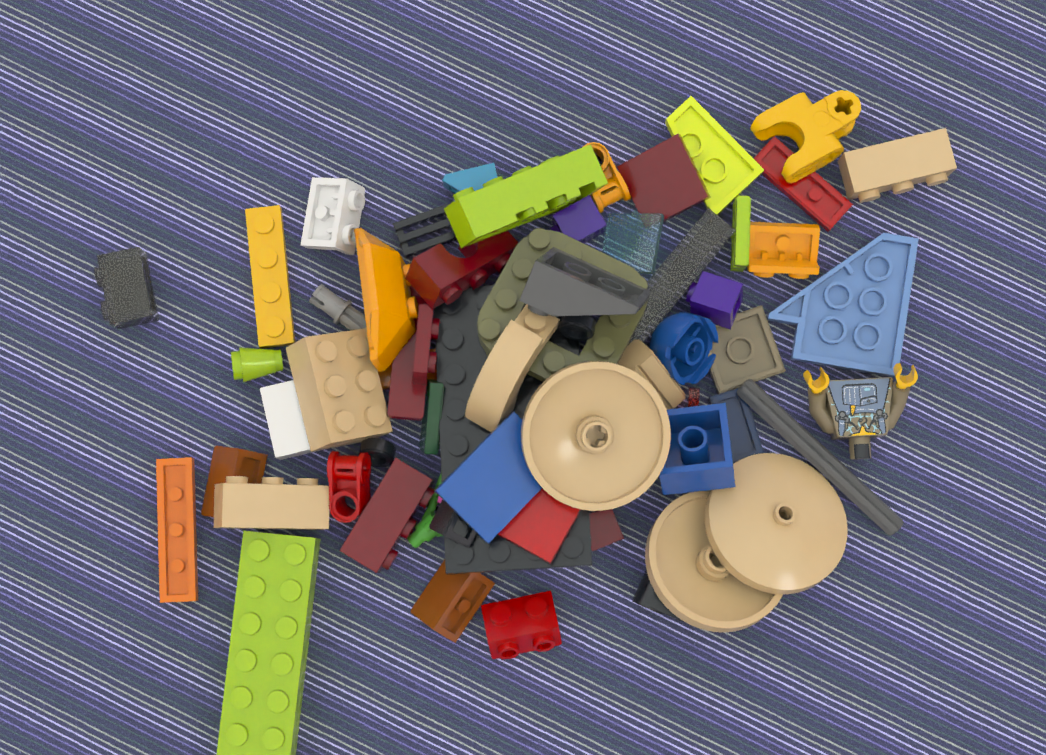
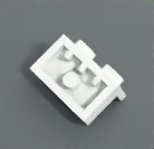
[300,177,365,255]

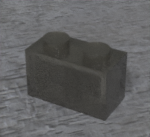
[94,247,159,329]

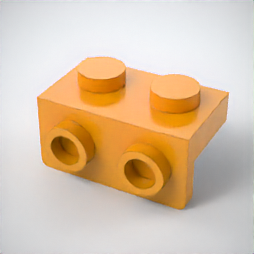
[747,222,820,279]

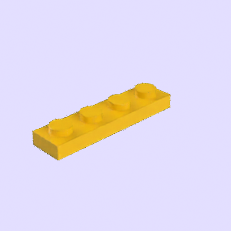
[245,205,295,349]

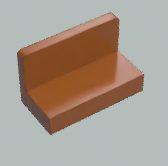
[201,446,268,517]
[411,560,495,643]

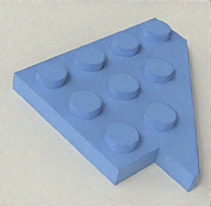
[767,233,919,378]

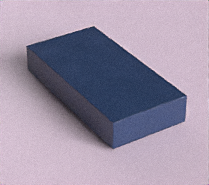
[708,388,764,464]

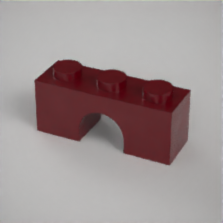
[405,231,519,309]

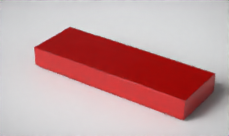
[754,136,853,232]

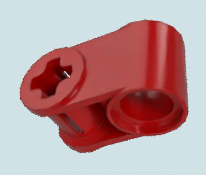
[327,451,371,523]

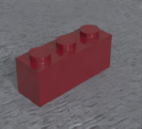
[339,458,435,573]

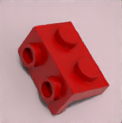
[481,591,562,659]

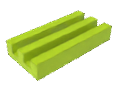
[730,195,751,272]

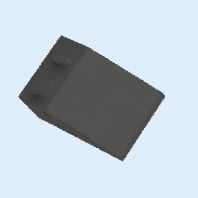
[519,247,652,316]

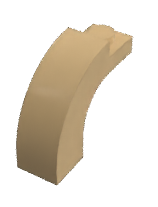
[465,304,560,432]

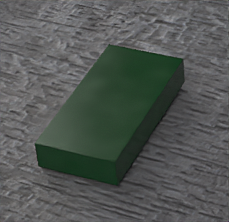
[419,379,444,455]

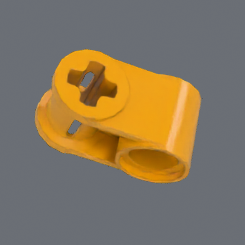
[583,142,631,213]

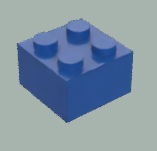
[659,403,736,495]

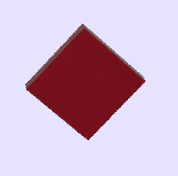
[617,134,711,229]

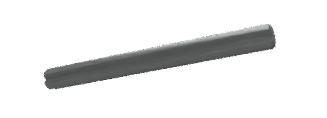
[737,379,904,536]

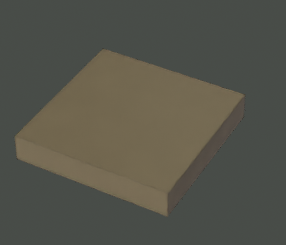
[708,305,786,394]

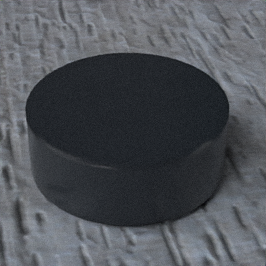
[558,315,596,341]
[359,438,396,467]

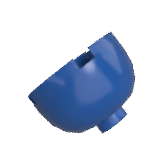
[650,312,718,385]

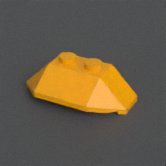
[354,228,419,372]

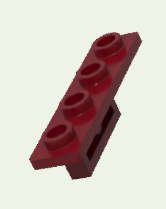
[387,286,440,421]

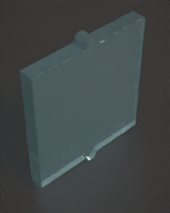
[602,210,664,274]

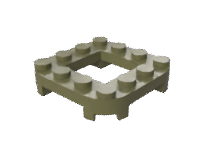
[477,228,648,382]

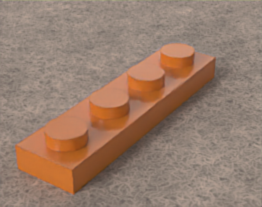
[156,457,198,603]

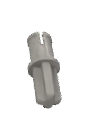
[309,284,366,330]

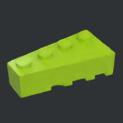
[444,144,608,248]

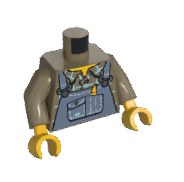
[803,363,918,460]

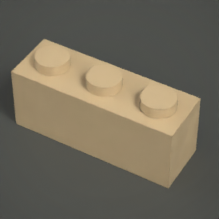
[837,128,957,203]
[213,476,329,530]

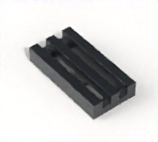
[393,202,457,258]

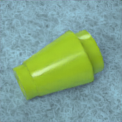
[231,347,283,382]

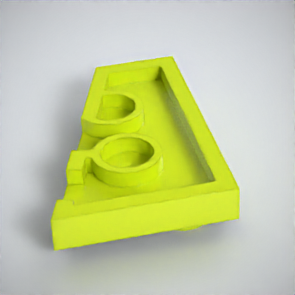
[665,96,764,220]

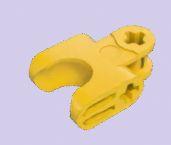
[750,90,861,183]

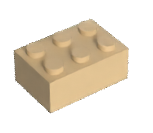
[286,328,393,452]

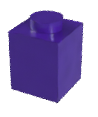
[550,195,607,244]
[686,271,743,330]

